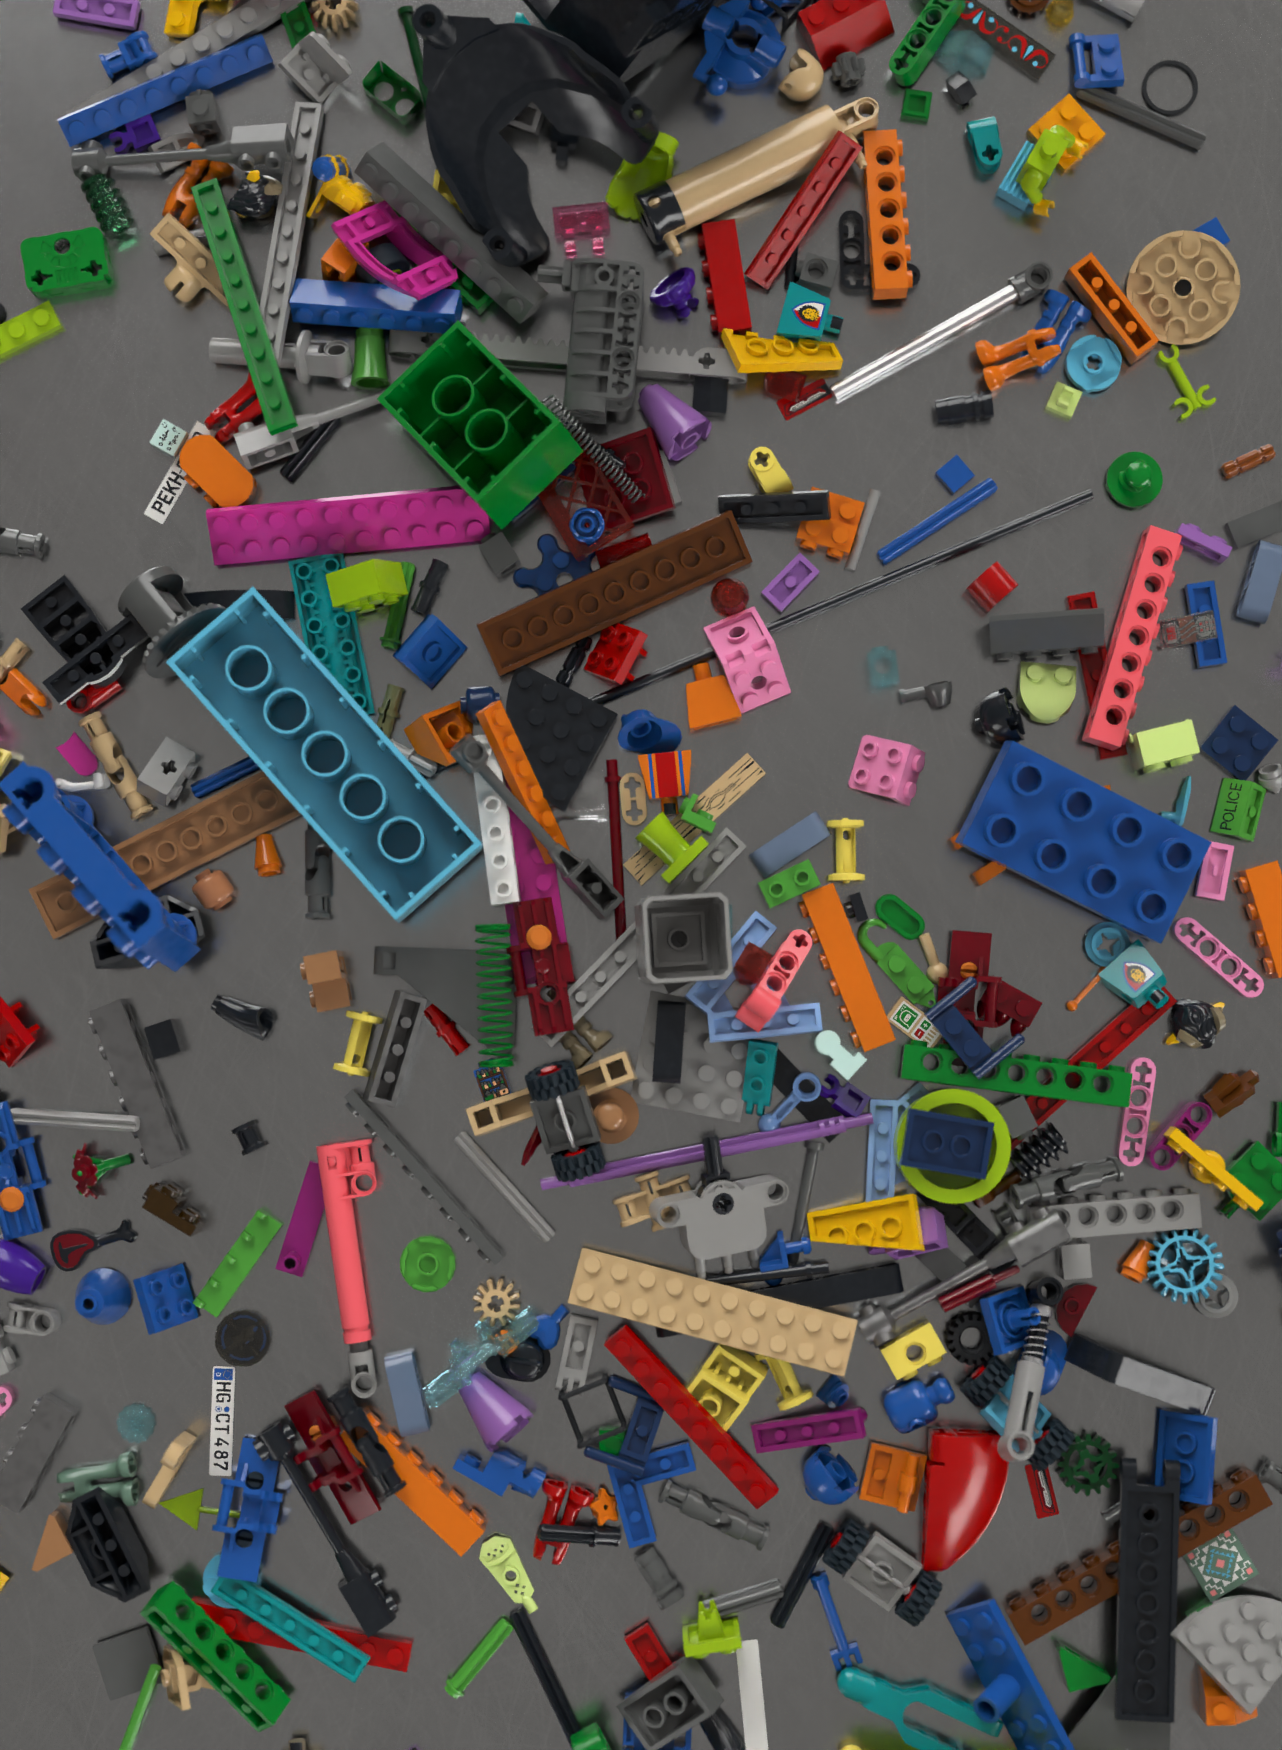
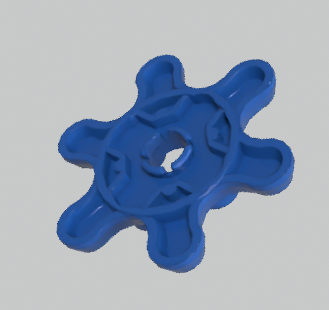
[513,534,599,596]

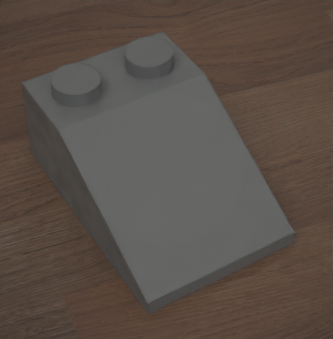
[616,1656,724,1750]

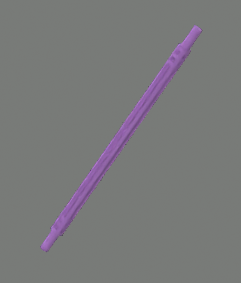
[540,1113,874,1190]

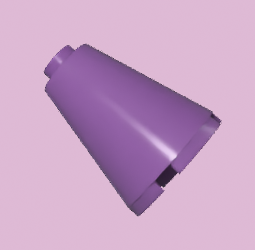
[638,384,712,461]
[458,1371,534,1452]

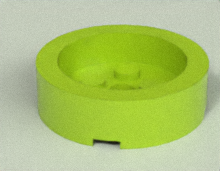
[893,1089,1011,1204]

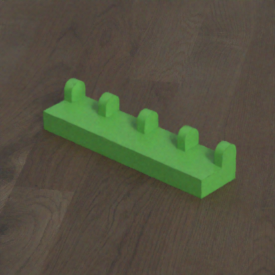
[193,1208,283,1318]

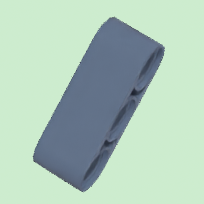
[1236,540,1282,624]
[749,811,831,879]
[384,1351,430,1437]

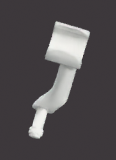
[55,773,111,792]

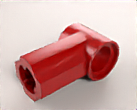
[66,680,123,716]

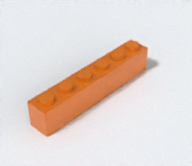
[798,882,896,1052]
[340,1410,486,1557]

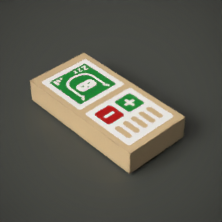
[886,996,942,1048]

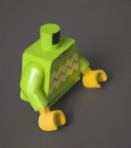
[1015,125,1089,217]

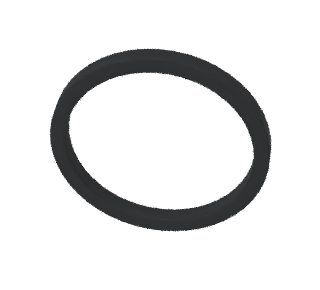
[1142,60,1198,116]

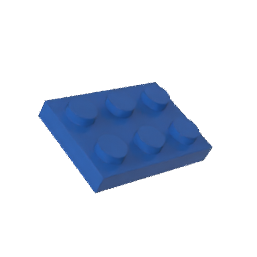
[1155,1409,1218,1505]

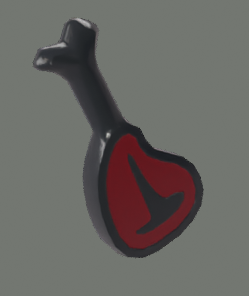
[50,1219,136,1272]

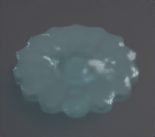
[116,1403,156,1443]

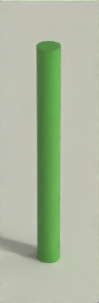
[119,1663,161,1750]

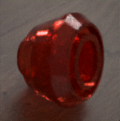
[711,578,749,616]

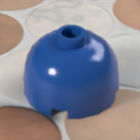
[803,1446,859,1505]

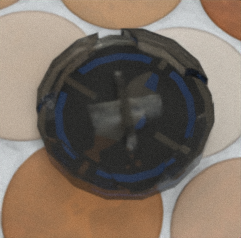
[215,1310,272,1367]

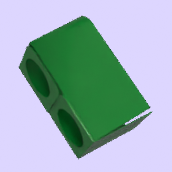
[362,60,423,126]

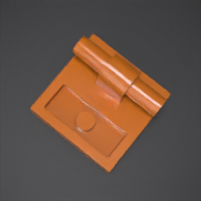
[858,1441,927,1513]

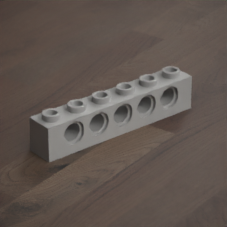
[1026,1187,1202,1238]

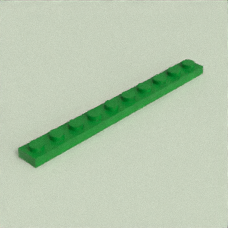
[191,177,298,436]

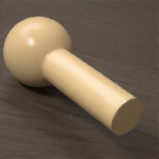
[919,933,949,984]

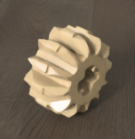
[311,0,359,32]
[473,1278,521,1327]

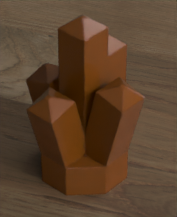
[1202,1069,1259,1118]

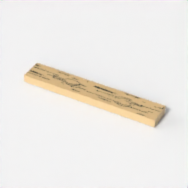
[623,753,766,886]

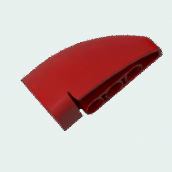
[921,1428,1009,1572]

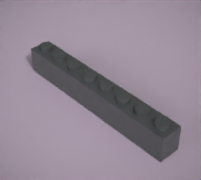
[354,142,549,324]

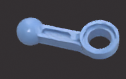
[758,1072,821,1132]

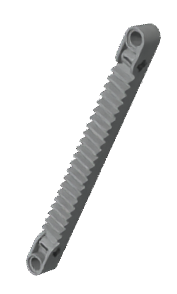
[388,329,747,384]

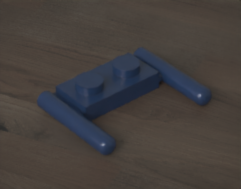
[924,976,1025,1080]
[584,1376,664,1477]

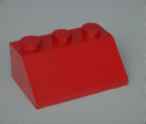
[796,0,895,72]

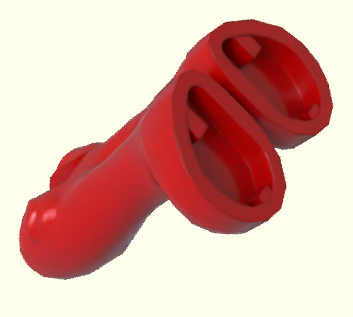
[204,372,263,444]
[533,1479,595,1565]

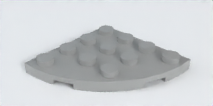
[1170,1595,1282,1715]

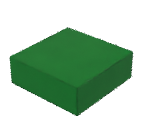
[900,88,933,122]

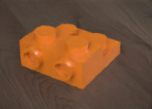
[795,487,865,559]

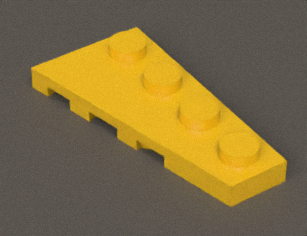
[721,328,843,373]
[807,1193,925,1251]

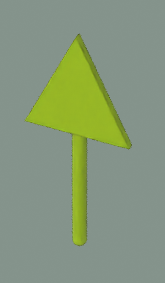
[159,1488,240,1530]

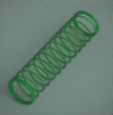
[474,924,514,1067]

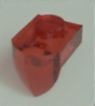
[763,371,807,402]
[733,942,773,985]

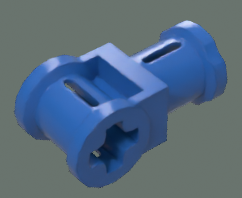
[98,31,158,79]

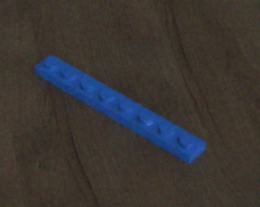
[57,34,273,147]

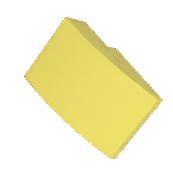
[686,1343,769,1432]

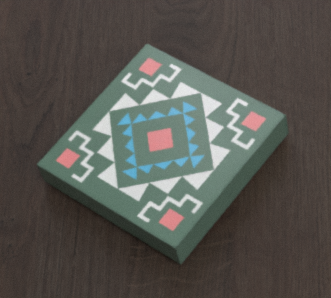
[1182,1528,1259,1603]

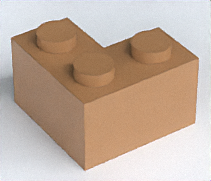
[300,950,354,1013]

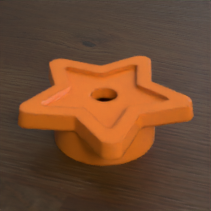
[589,1488,619,1526]

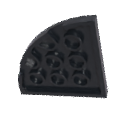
[506,665,618,813]

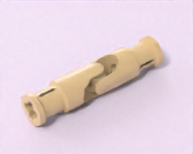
[78,711,154,820]

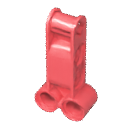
[734,929,812,1033]

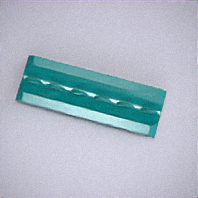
[288,553,375,715]

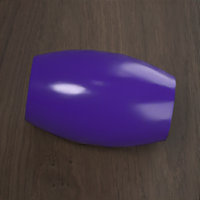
[0,1239,46,1295]

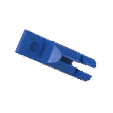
[452,1449,547,1498]

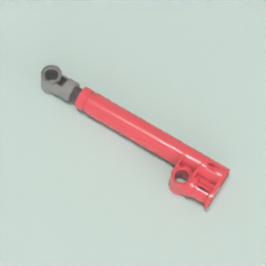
[316,1138,377,1398]

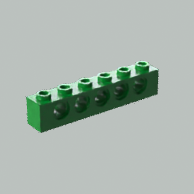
[139,1581,291,1733]

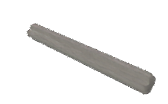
[11,1108,140,1132]
[453,1131,555,1243]

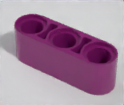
[1145,1101,1212,1171]

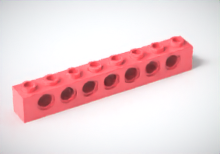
[1081,525,1183,751]

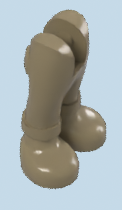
[546,988,614,1070]

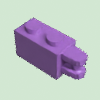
[868,1206,948,1260]

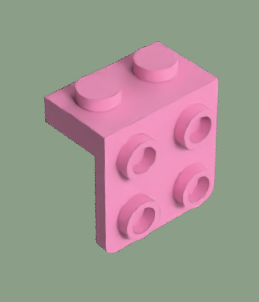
[848,735,926,806]

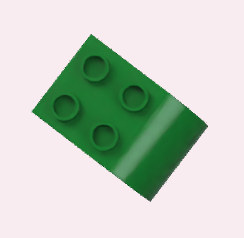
[377,320,583,530]

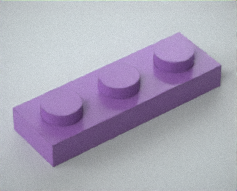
[52,0,141,31]

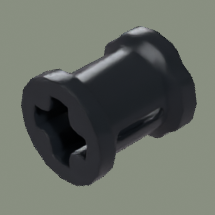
[231,1120,266,1156]

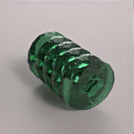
[80,173,135,238]

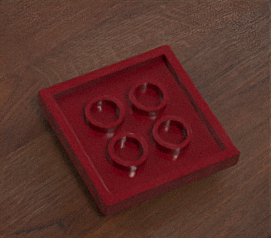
[574,427,676,533]

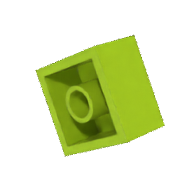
[325,559,408,613]

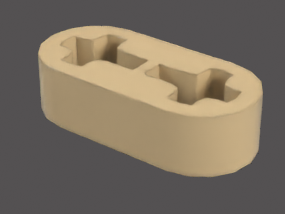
[620,772,647,826]

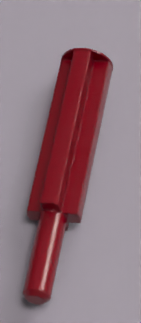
[937,1264,1020,1313]

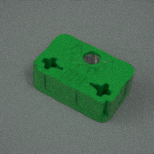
[20,227,114,299]

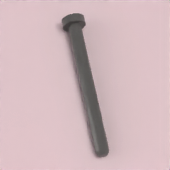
[787,1140,825,1264]

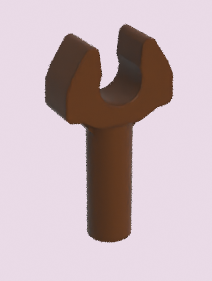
[973,1171,1022,1208]

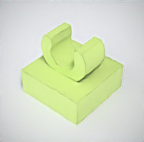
[1045,381,1082,419]

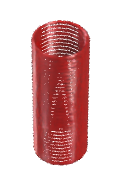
[595,533,652,567]

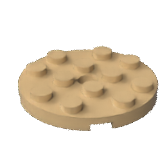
[1126,230,1241,345]

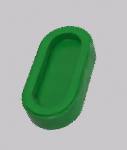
[875,894,925,940]

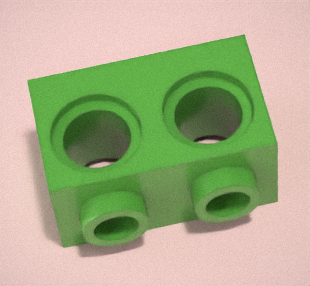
[757,859,821,910]

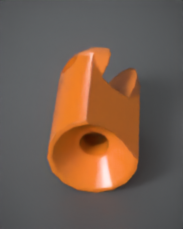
[0,668,47,716]

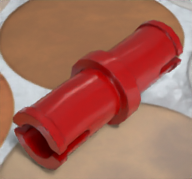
[423,1004,470,1056]

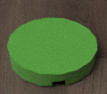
[400,1235,456,1292]

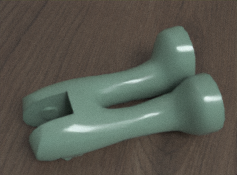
[56,1452,139,1506]

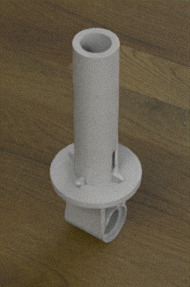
[209,330,353,384]

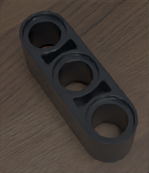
[652,1000,686,1084]

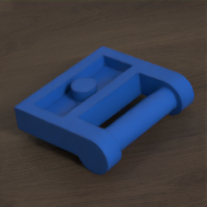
[1068,32,1124,89]

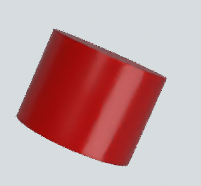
[966,561,1019,613]

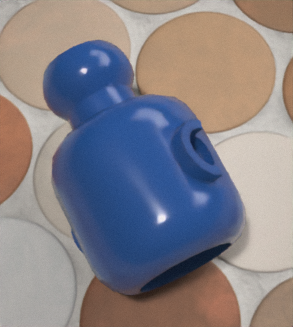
[883,1377,955,1434]

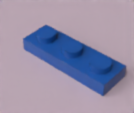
[1184,580,1227,668]

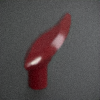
[521,1124,542,1166]

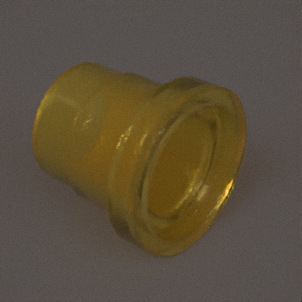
[1046,0,1074,28]

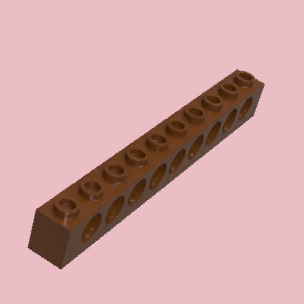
[1005,1469,1273,1646]

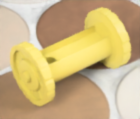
[827,818,865,883]
[333,1010,383,1077]
[754,1353,814,1411]

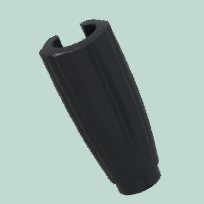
[211,994,275,1041]
[699,1709,746,1750]

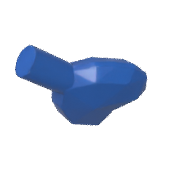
[526,1304,570,1350]

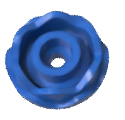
[569,508,605,543]

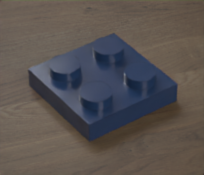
[1199,705,1278,781]

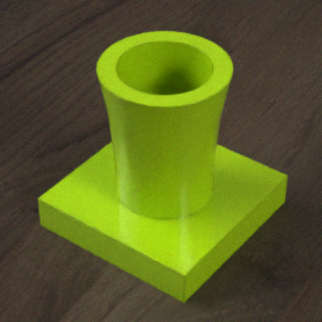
[635,811,709,885]

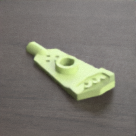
[479,1535,538,1614]

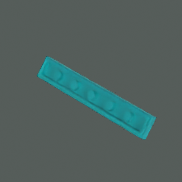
[210,1577,371,1683]

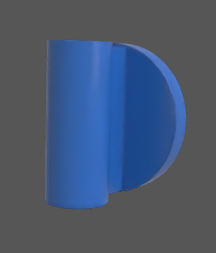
[816,1374,849,1408]

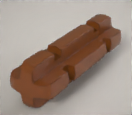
[1221,444,1276,479]

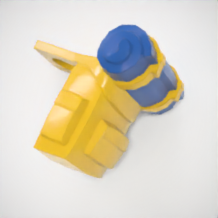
[306,154,375,219]

